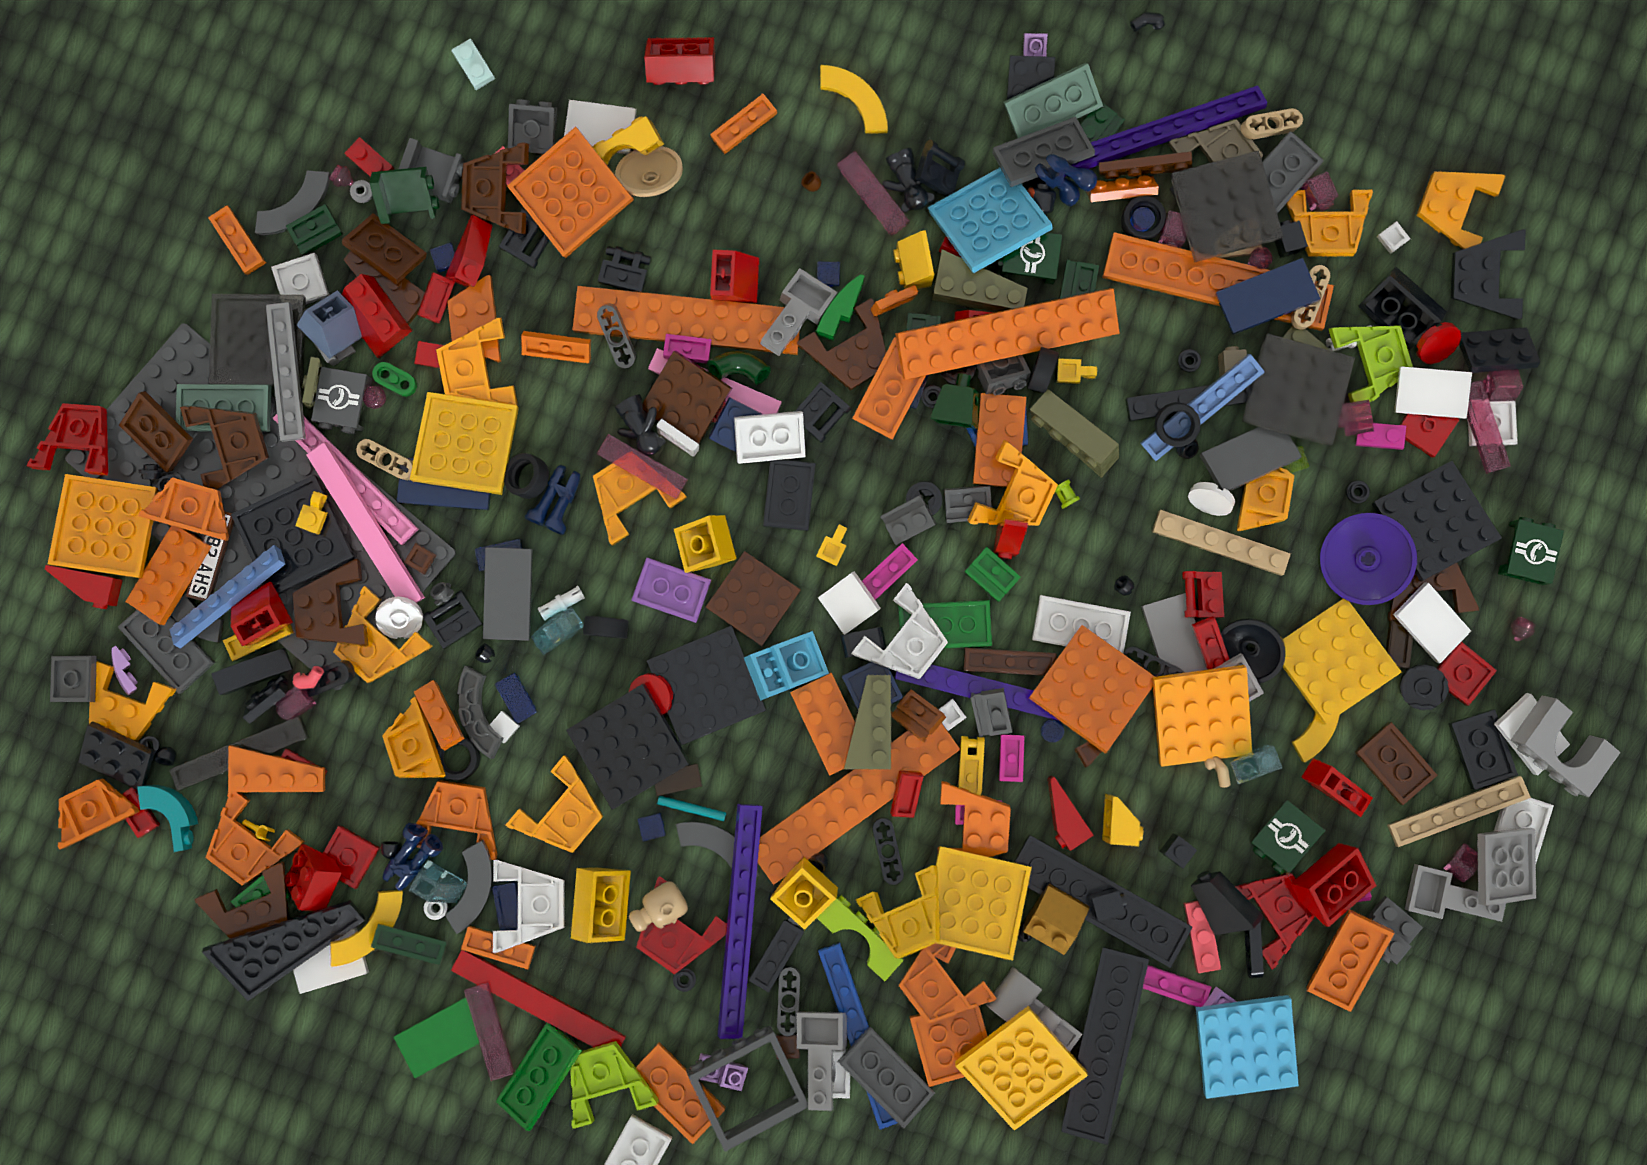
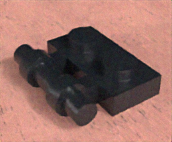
[598,246,652,293]
[243,675,288,724]

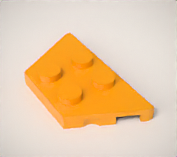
[1237,468,1294,531]
[382,697,446,778]

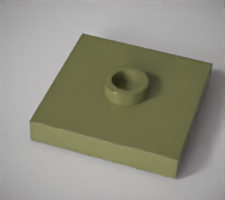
[302,357,324,409]

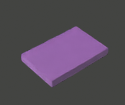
[631,558,711,623]

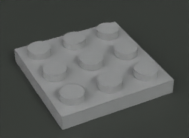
[1477,827,1536,906]

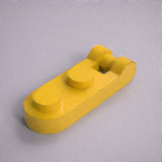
[958,736,985,795]

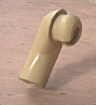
[1204,756,1231,787]

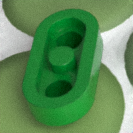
[372,362,417,397]

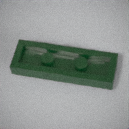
[371,923,447,965]

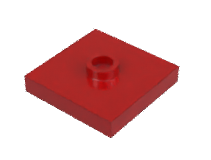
[1399,414,1460,458]

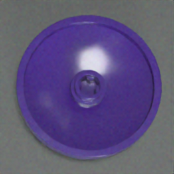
[1320,513,1417,605]

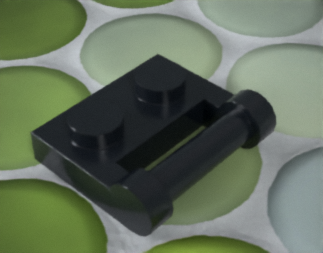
[915,140,965,197]
[499,208,550,269]
[794,382,851,443]
[423,590,483,649]

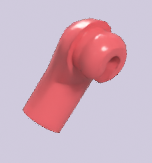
[293,666,324,689]

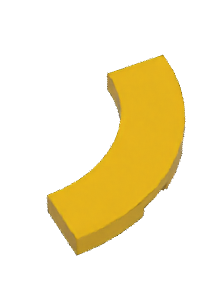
[821,65,888,133]
[1292,712,1339,763]
[330,890,403,967]

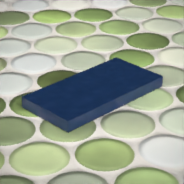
[1215,258,1321,335]
[397,458,491,510]

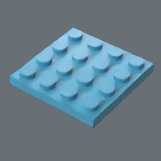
[928,168,1053,273]
[1196,995,1299,1099]

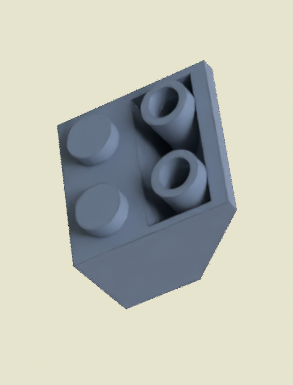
[297,290,362,359]

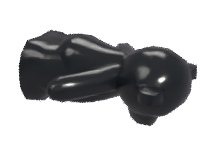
[882,148,934,212]
[615,394,666,458]

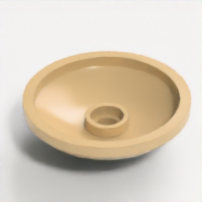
[615,146,683,197]

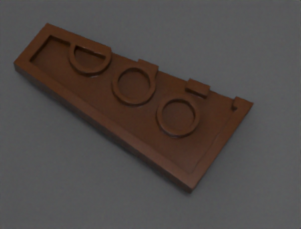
[1099,151,1193,179]
[343,251,425,325]

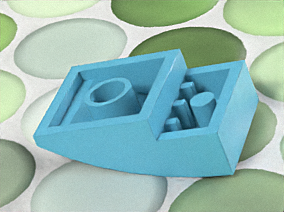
[744,631,829,701]

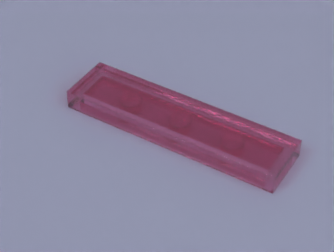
[837,151,909,236]
[1467,380,1511,474]
[597,434,688,500]
[464,982,515,1081]

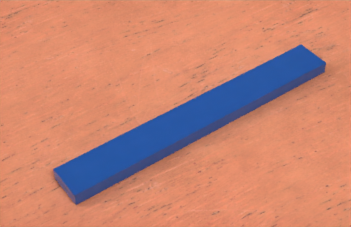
[818,942,897,1129]

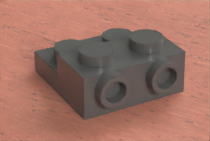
[508,99,558,154]
[976,355,1031,396]
[1367,896,1423,964]

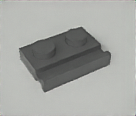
[944,485,992,523]
[880,495,937,545]
[971,688,1013,737]

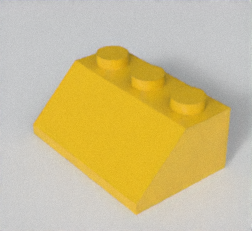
[571,868,631,943]

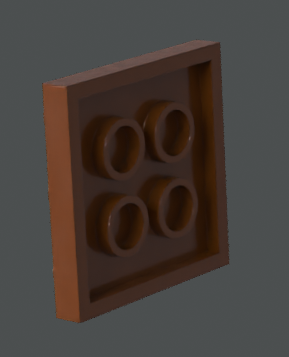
[642,351,732,444]
[706,551,801,646]

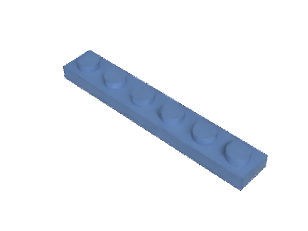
[1141,354,1265,461]
[169,545,285,649]

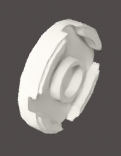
[1188,482,1235,516]
[375,596,423,639]

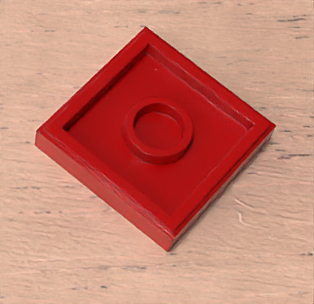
[1437,641,1497,706]
[323,825,380,889]

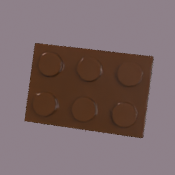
[342,213,426,285]
[119,391,193,473]
[1355,722,1438,805]

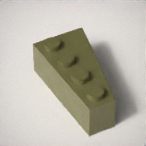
[932,250,1027,312]
[1030,389,1119,478]
[844,675,891,769]

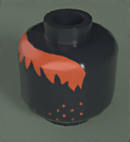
[1027,182,1056,216]

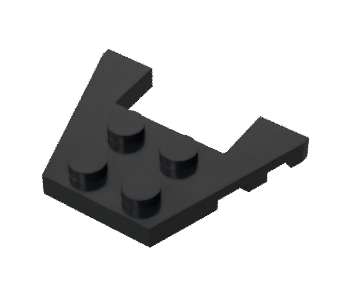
[1451,229,1526,319]

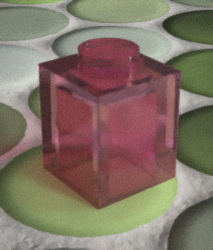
[1300,172,1339,211]
[1158,210,1191,248]
[1482,369,1523,402]
[1337,400,1374,436]
[275,687,316,720]
[1443,843,1478,883]

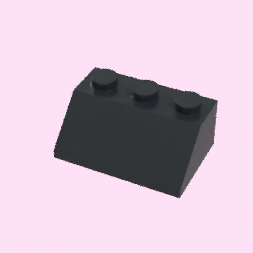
[1358,267,1447,351]

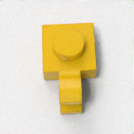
[1057,359,1097,384]
[295,491,328,534]
[816,524,847,566]

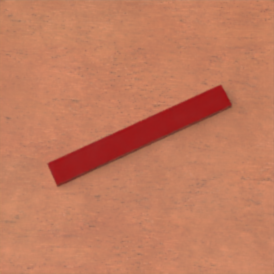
[451,950,626,1047]

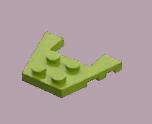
[1329,326,1413,413]
[571,1041,659,1129]

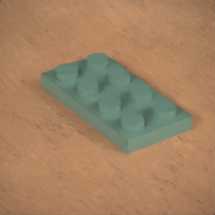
[1003,63,1103,138]
[176,384,271,431]

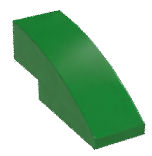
[816,274,864,341]

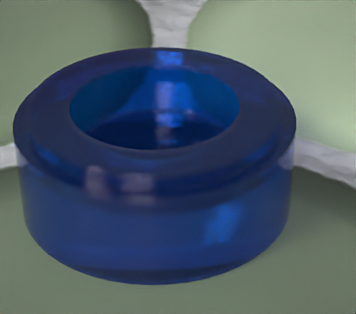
[1130,207,1155,232]
[1040,719,1064,742]

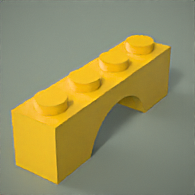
[593,116,664,165]

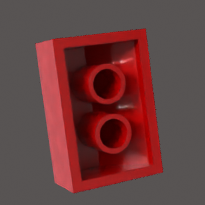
[644,37,715,85]
[342,274,412,358]
[1291,843,1377,927]

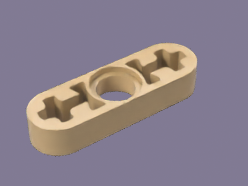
[1241,109,1303,139]
[1291,265,1330,330]
[356,439,413,480]

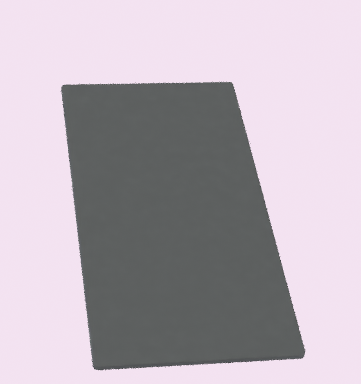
[65,324,456,690]

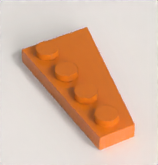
[228,745,325,792]

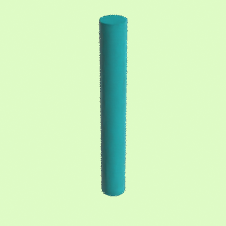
[657,796,726,821]

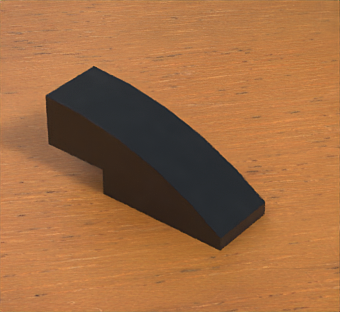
[211,648,293,695]

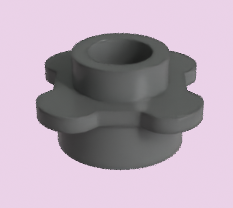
[430,582,454,606]

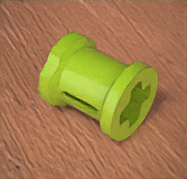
[1055,479,1080,509]

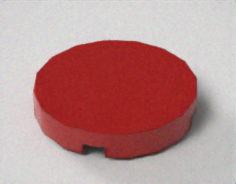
[1416,322,1461,364]
[629,673,673,716]

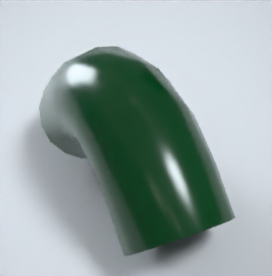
[707,351,771,385]

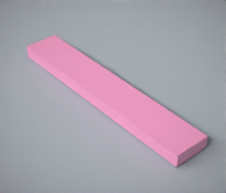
[648,348,782,414]

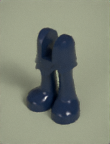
[1035,154,1097,206]
[525,465,580,535]
[382,823,443,891]

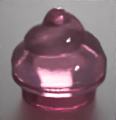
[329,164,354,187]
[1248,247,1273,269]
[363,386,386,409]
[1511,617,1536,641]

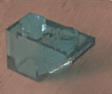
[531,607,584,655]
[1230,745,1282,784]
[409,860,467,903]

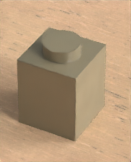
[1218,346,1247,378]

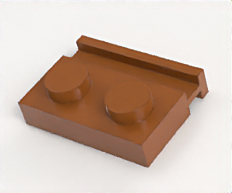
[891,690,946,742]

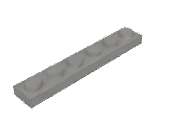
[266,302,306,442]

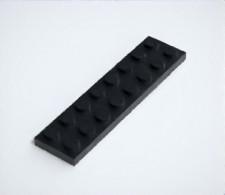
[1013,835,1193,968]
[1061,946,1149,1145]

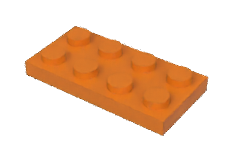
[852,337,926,440]
[973,393,1026,487]
[125,525,212,625]
[790,673,855,776]
[1306,909,1394,1012]
[635,1042,726,1144]

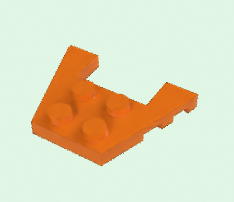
[416,780,497,860]
[937,781,1010,857]
[205,792,305,885]
[899,943,997,1024]

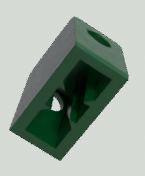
[931,373,980,429]

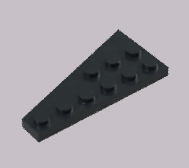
[202,900,365,1001]

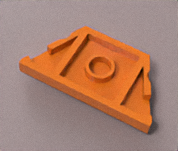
[447,275,501,362]
[138,478,229,541]
[58,779,140,850]

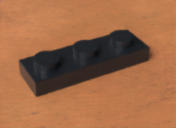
[749,919,805,993]

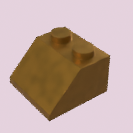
[1023,884,1090,955]

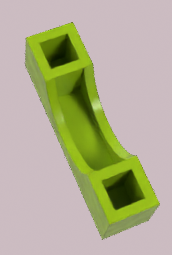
[817,895,904,981]

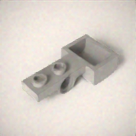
[760,268,838,356]
[1405,864,1506,922]
[986,966,1082,1052]
[797,1011,847,1111]

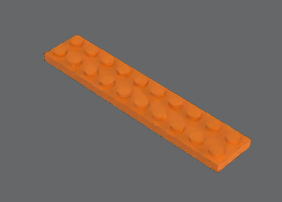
[1102,232,1334,331]
[573,286,800,355]
[895,288,1120,380]
[758,723,961,885]

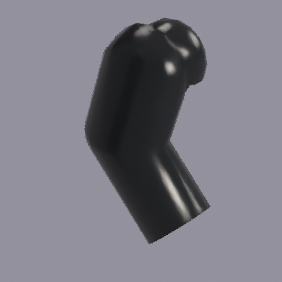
[1130,12,1165,32]

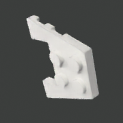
[851,583,948,679]
[493,860,565,953]

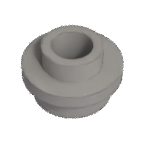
[350,180,373,203]

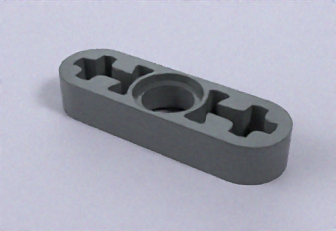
[597,303,636,368]
[777,966,800,1036]

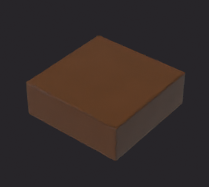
[404,543,437,575]
[775,1033,800,1060]

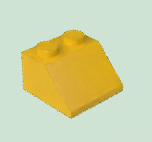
[893,230,934,289]
[674,515,736,573]
[1102,794,1143,846]
[770,857,838,930]

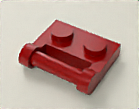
[1182,571,1224,618]

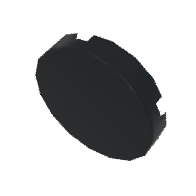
[1399,664,1449,710]

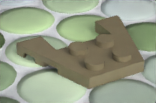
[1168,119,1263,196]

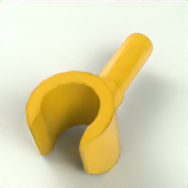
[242,819,275,841]

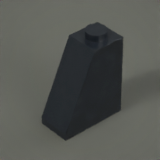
[1191,871,1264,935]

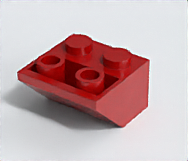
[710,250,759,303]
[231,582,293,647]
[285,844,341,911]

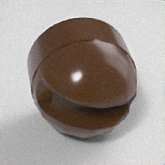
[801,171,821,192]

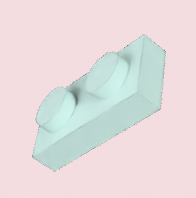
[452,39,495,90]

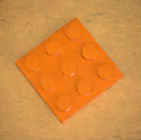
[910,1006,988,1087]

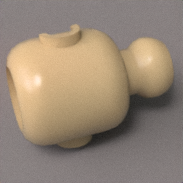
[629,881,688,932]

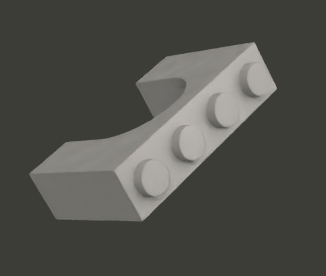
[1511,696,1620,797]

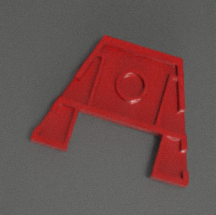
[27,403,108,476]
[1235,873,1315,970]
[636,876,727,974]

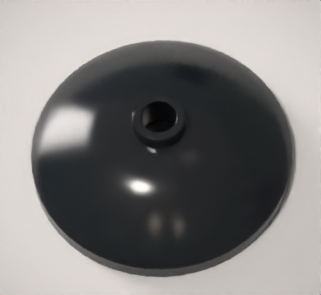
[1220,619,1286,684]

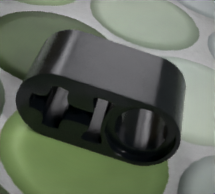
[840,627,887,658]

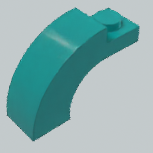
[138,785,198,852]

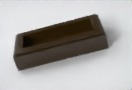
[1386,620,1413,669]
[655,763,703,796]

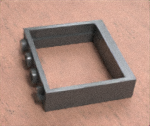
[686,1026,808,1152]

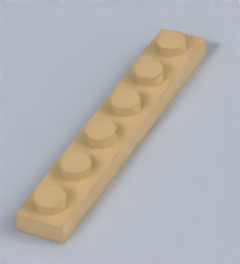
[1152,510,1290,576]
[1387,776,1531,847]

